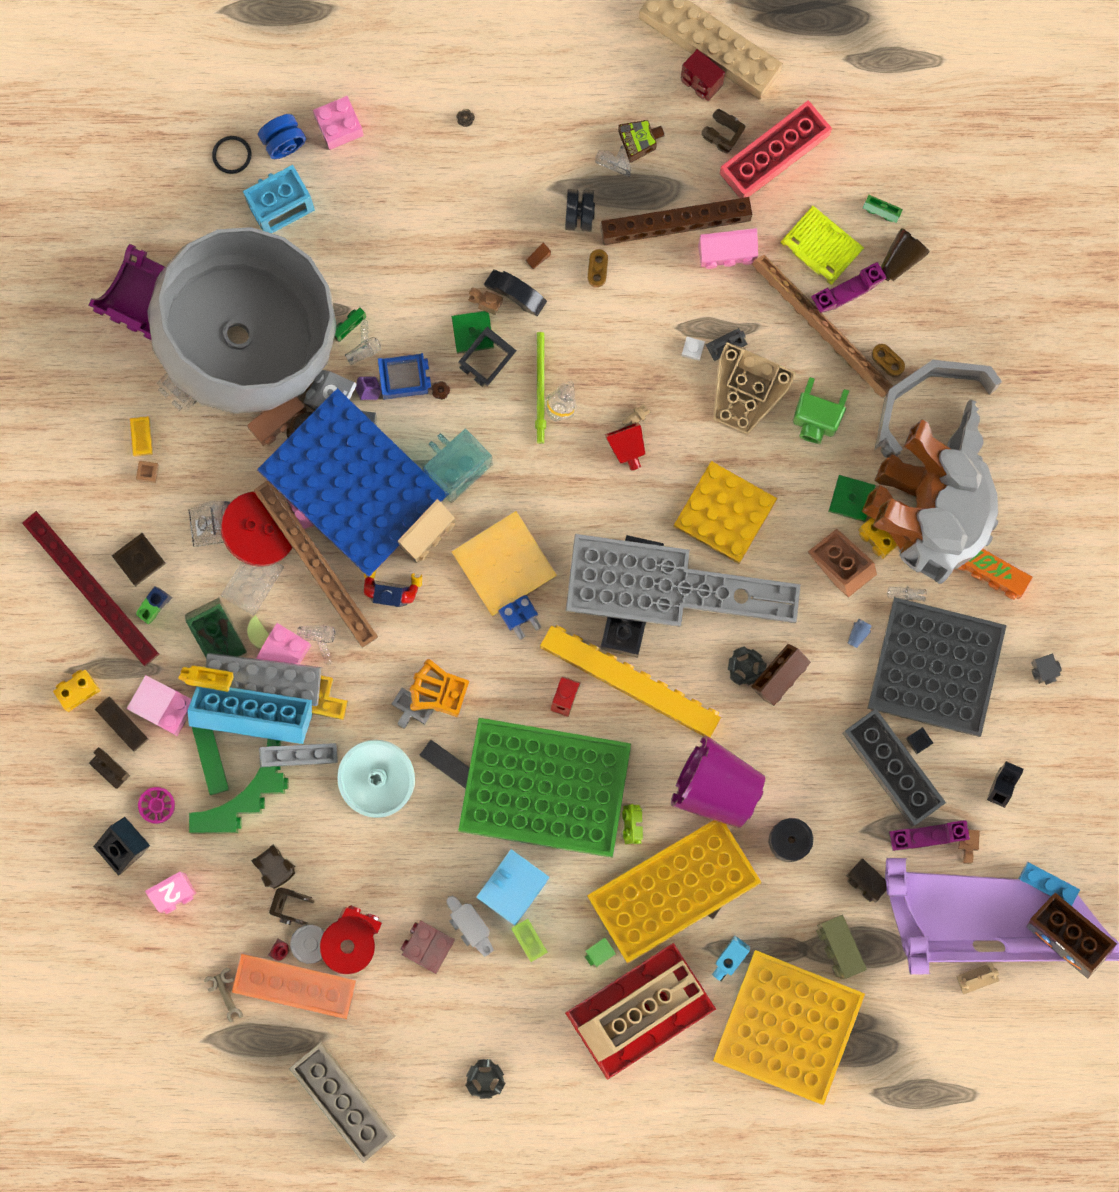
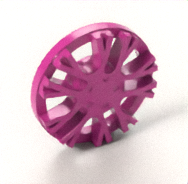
[138,787,175,824]

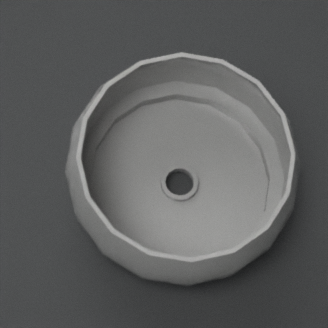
[148,227,336,414]

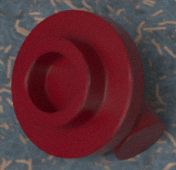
[268,939,289,961]

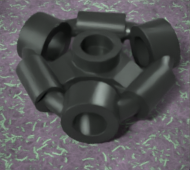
[728,646,767,686]
[465,1059,506,1099]

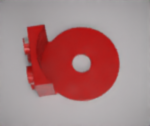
[320,905,382,974]

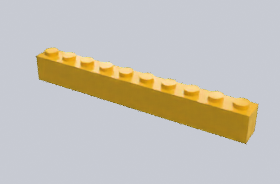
[540,625,721,738]

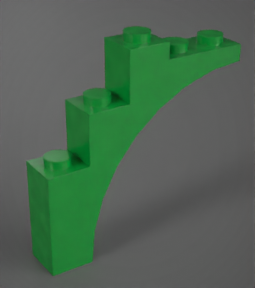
[189,739,289,834]

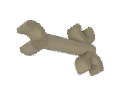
[204,968,243,1022]

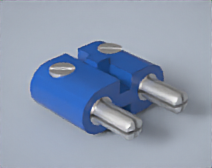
[498,595,541,640]

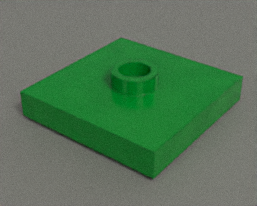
[451,311,494,354]
[828,475,876,522]

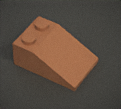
[808,529,877,598]

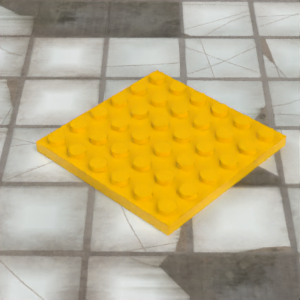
[713,950,865,1105]

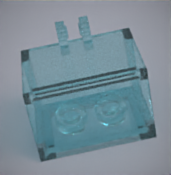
[423,428,493,503]

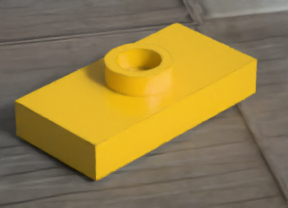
[130,416,153,457]

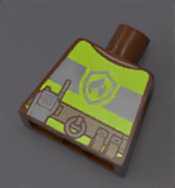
[618,120,665,163]

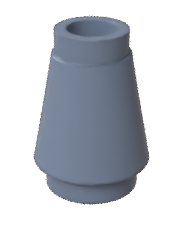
[847,619,872,648]

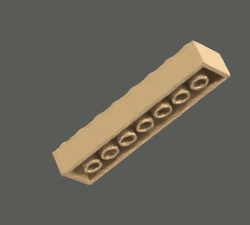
[639,0,783,100]

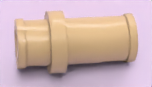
[621,404,651,426]

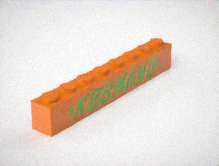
[898,501,1033,600]

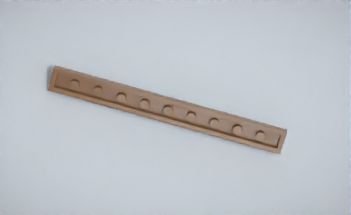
[752,255,893,398]
[254,480,378,648]

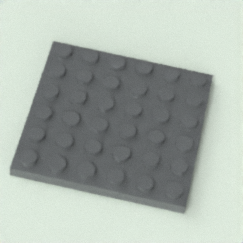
[867,597,1007,737]

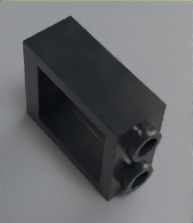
[458,327,517,387]

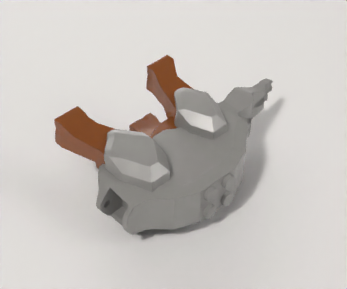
[862,400,998,584]

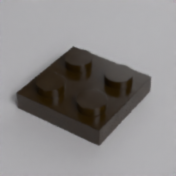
[111,533,166,587]

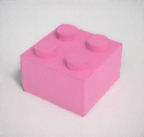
[313,96,364,150]

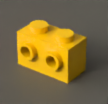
[858,518,898,559]
[53,670,101,712]

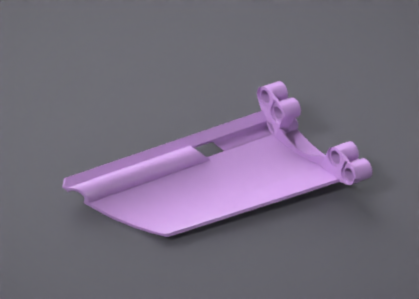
[885,858,1119,975]

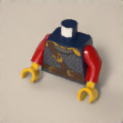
[364,570,422,607]

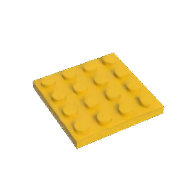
[673,461,777,564]
[451,511,557,617]

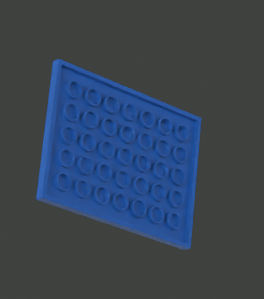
[257,388,448,577]

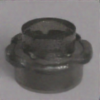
[456,109,475,127]

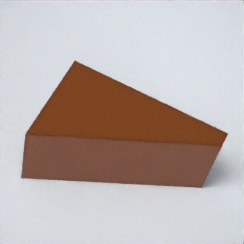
[526,242,551,269]

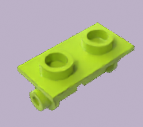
[622,804,643,845]

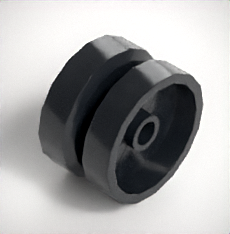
[565,189,595,232]
[768,818,814,862]

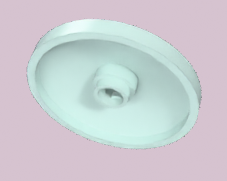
[337,740,415,818]

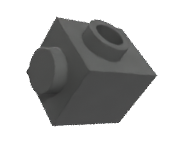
[1031,653,1062,685]

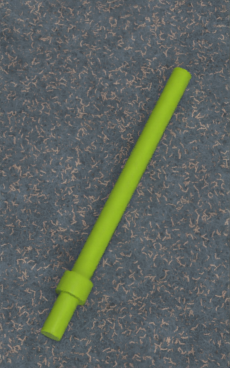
[535,332,546,444]

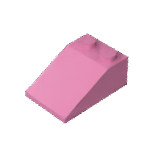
[256,623,311,664]
[127,675,192,736]

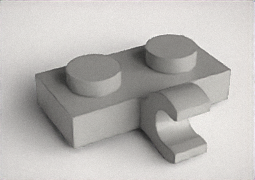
[392,688,434,729]

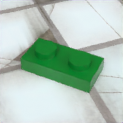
[863,195,903,223]
[334,307,366,342]

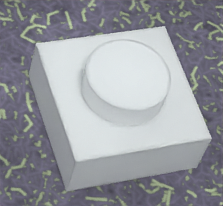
[681,337,705,361]

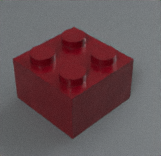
[681,49,725,101]

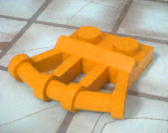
[409,659,469,717]

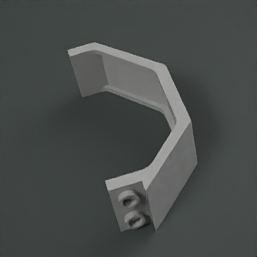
[874,360,1002,458]

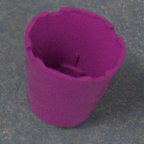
[671,735,765,828]

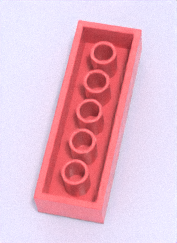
[719,100,832,198]

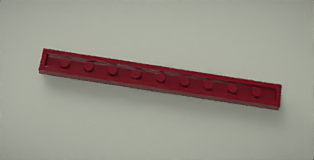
[22,511,160,667]

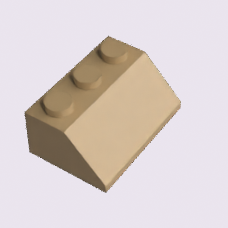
[398,499,455,563]

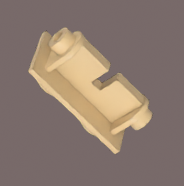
[956,962,1000,995]

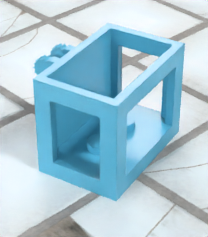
[243,165,315,233]
[476,849,549,926]

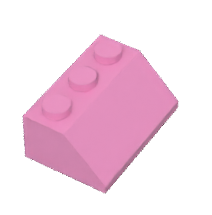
[698,228,758,269]

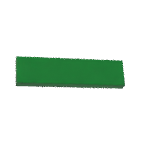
[192,727,229,796]

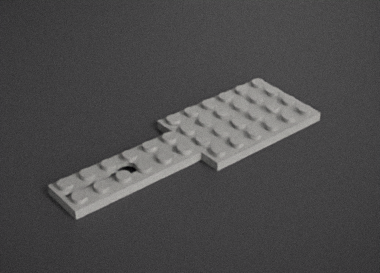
[566,534,801,627]

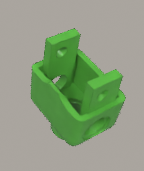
[793,377,849,444]

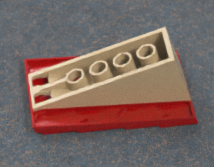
[565,943,716,1080]

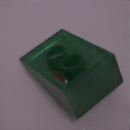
[185,598,247,658]

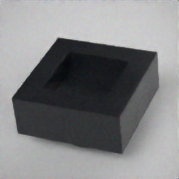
[906,727,933,754]

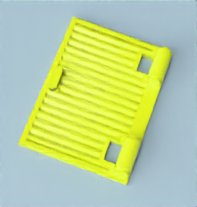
[780,206,864,285]

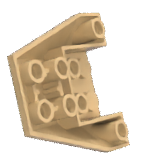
[713,342,796,435]

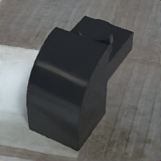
[987,761,1024,808]

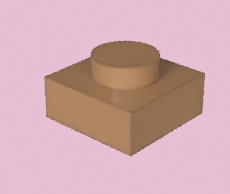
[136,461,159,483]

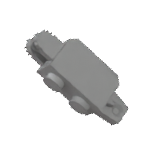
[446,896,494,957]

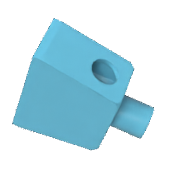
[712,935,750,981]

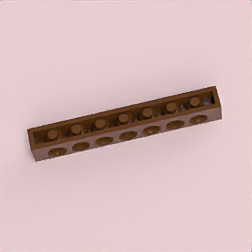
[601,197,753,245]

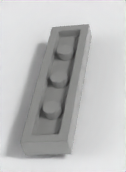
[259,743,338,767]

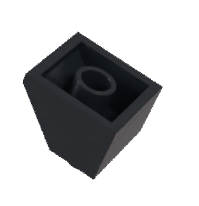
[93,817,150,876]

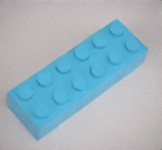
[188,686,312,744]

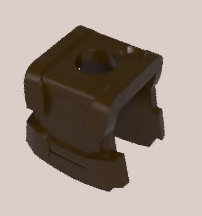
[701,109,746,153]
[251,844,296,889]
[269,888,315,925]

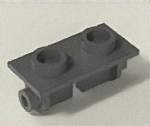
[706,328,748,361]

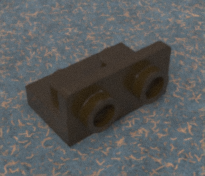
[89,747,130,789]
[846,858,887,902]

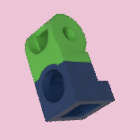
[136,586,173,624]

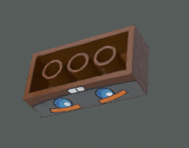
[1026,893,1117,979]

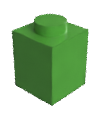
[584,938,616,967]

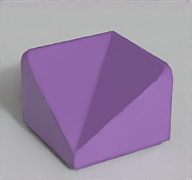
[355,377,382,400]

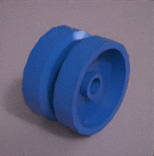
[258,114,306,160]

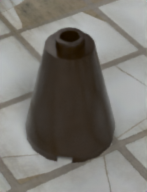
[880,228,929,281]

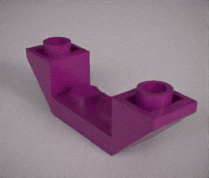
[811,262,886,313]
[889,820,970,851]

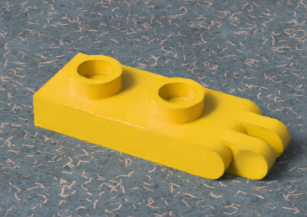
[178,665,234,692]

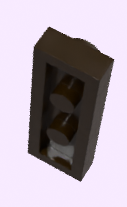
[95,696,148,752]

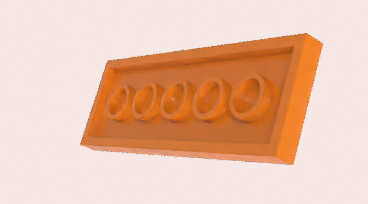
[232,954,356,1019]

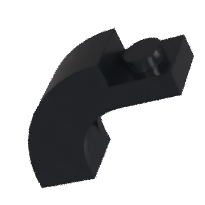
[484,269,547,316]

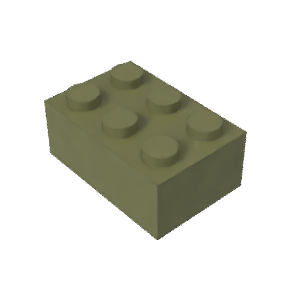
[816,915,867,979]

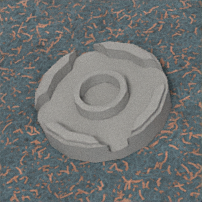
[290,925,325,964]

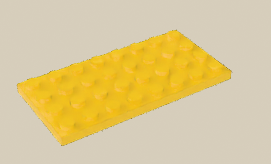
[587,820,762,964]

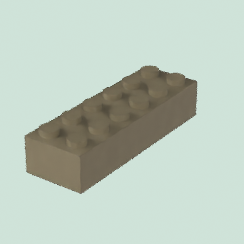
[289,1043,396,1163]

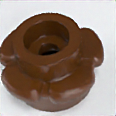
[432,381,450,400]

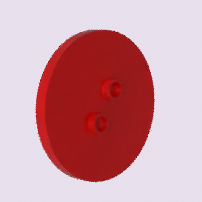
[221,491,293,567]

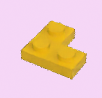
[312,675,348,720]

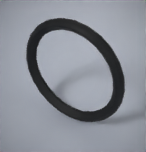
[212,136,252,174]

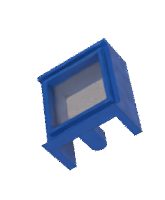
[378,353,431,400]

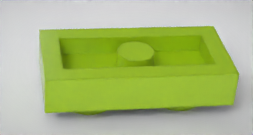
[511,919,548,962]

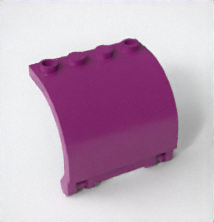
[88,244,165,340]

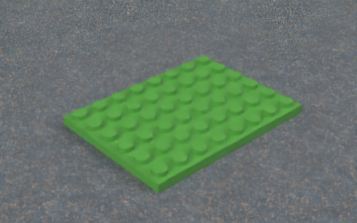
[458,718,631,858]

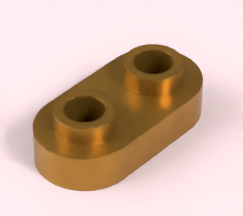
[587,249,608,287]
[872,344,905,377]

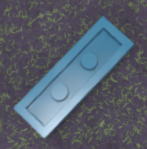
[1018,862,1080,906]

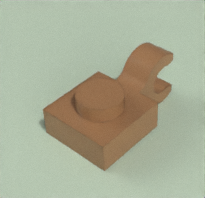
[468,287,503,315]
[958,830,980,864]

